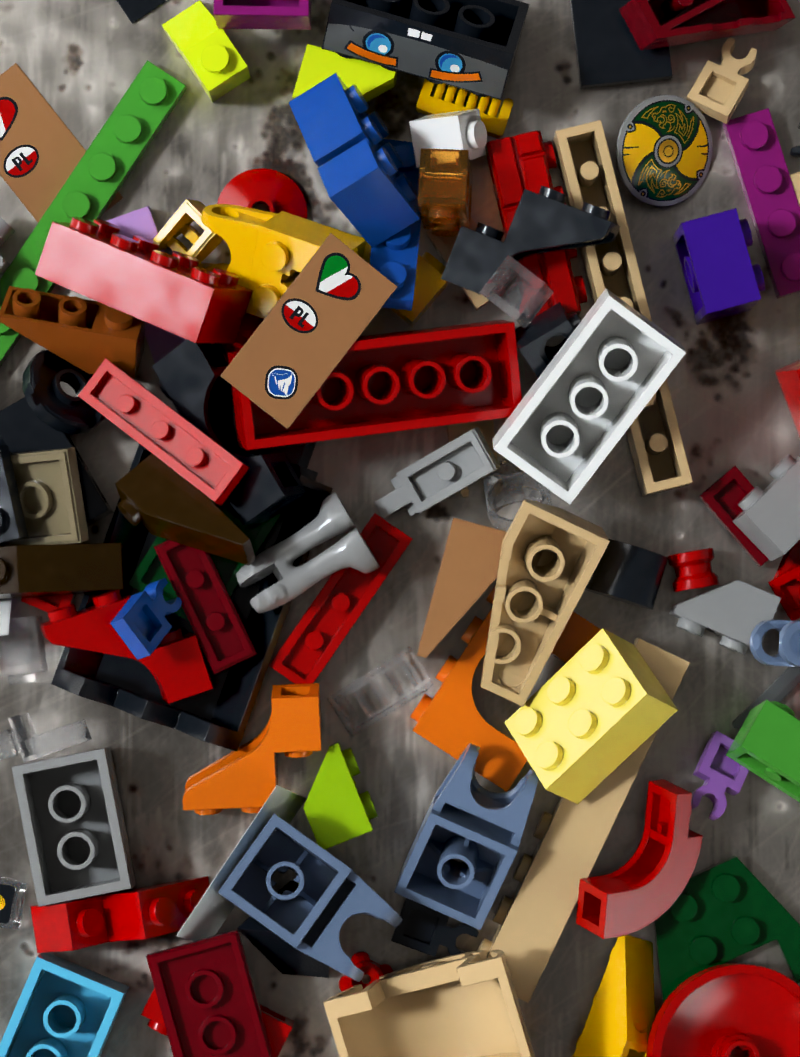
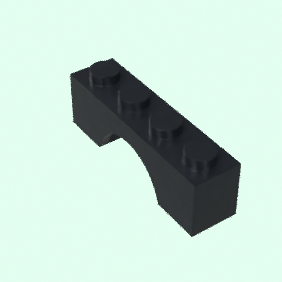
[152,339,307,525]

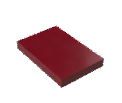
[146,929,274,1057]

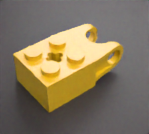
[198,204,366,319]

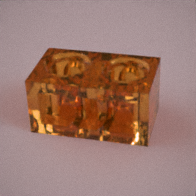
[418,148,473,237]

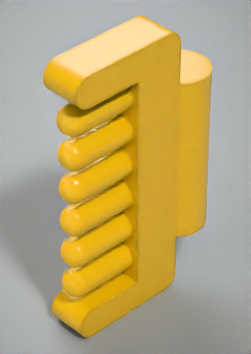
[416,79,513,138]

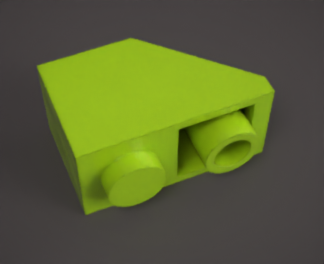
[303,742,378,849]

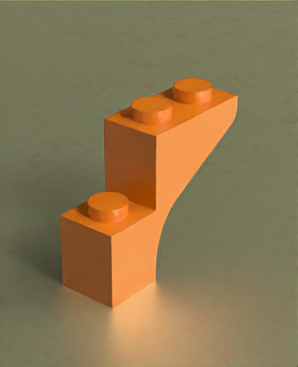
[182,683,322,815]

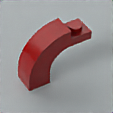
[576,779,703,939]

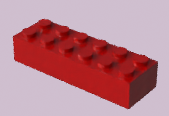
[228,320,522,450]

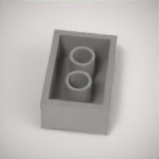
[12,747,137,907]

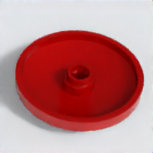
[646,963,800,1057]

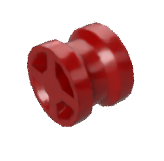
[667,548,719,592]

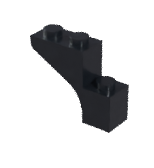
[441,185,620,298]

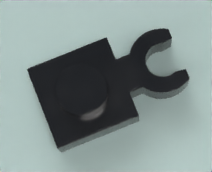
[391,898,479,957]

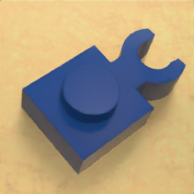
[110,578,182,660]

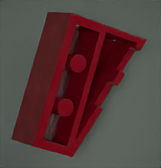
[619,0,796,50]

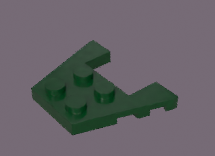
[653,855,800,1003]

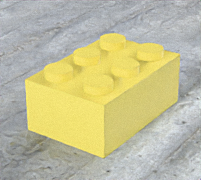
[504,628,678,804]

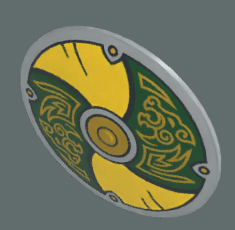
[616,95,713,206]

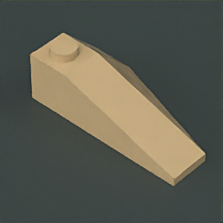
[480,499,610,707]

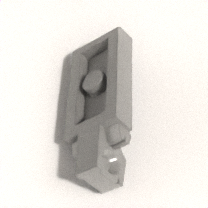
[374,427,501,518]

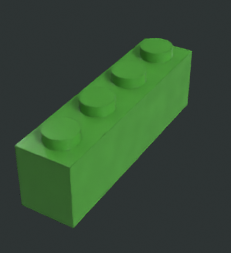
[726,699,800,802]

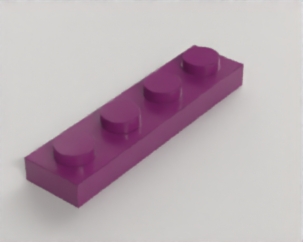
[723,108,800,299]

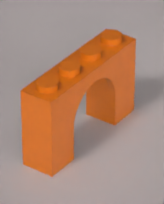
[410,584,601,792]

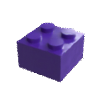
[672,208,765,325]

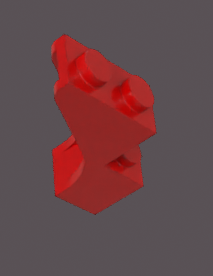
[40,590,213,704]
[30,876,210,953]

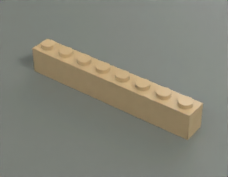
[553,120,693,497]
[478,638,690,1003]

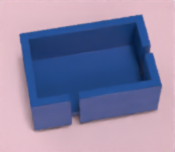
[288,73,420,248]

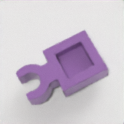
[691,731,749,821]

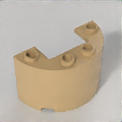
[323,949,535,1057]

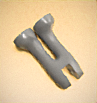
[235,492,380,614]

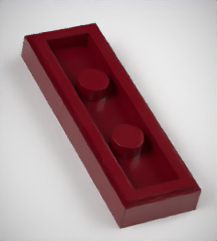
[154,540,257,674]

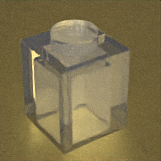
[479,255,554,329]
[0,616,48,685]

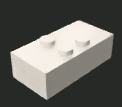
[492,288,686,505]

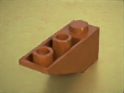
[0,286,145,379]

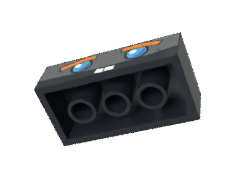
[322,0,529,100]

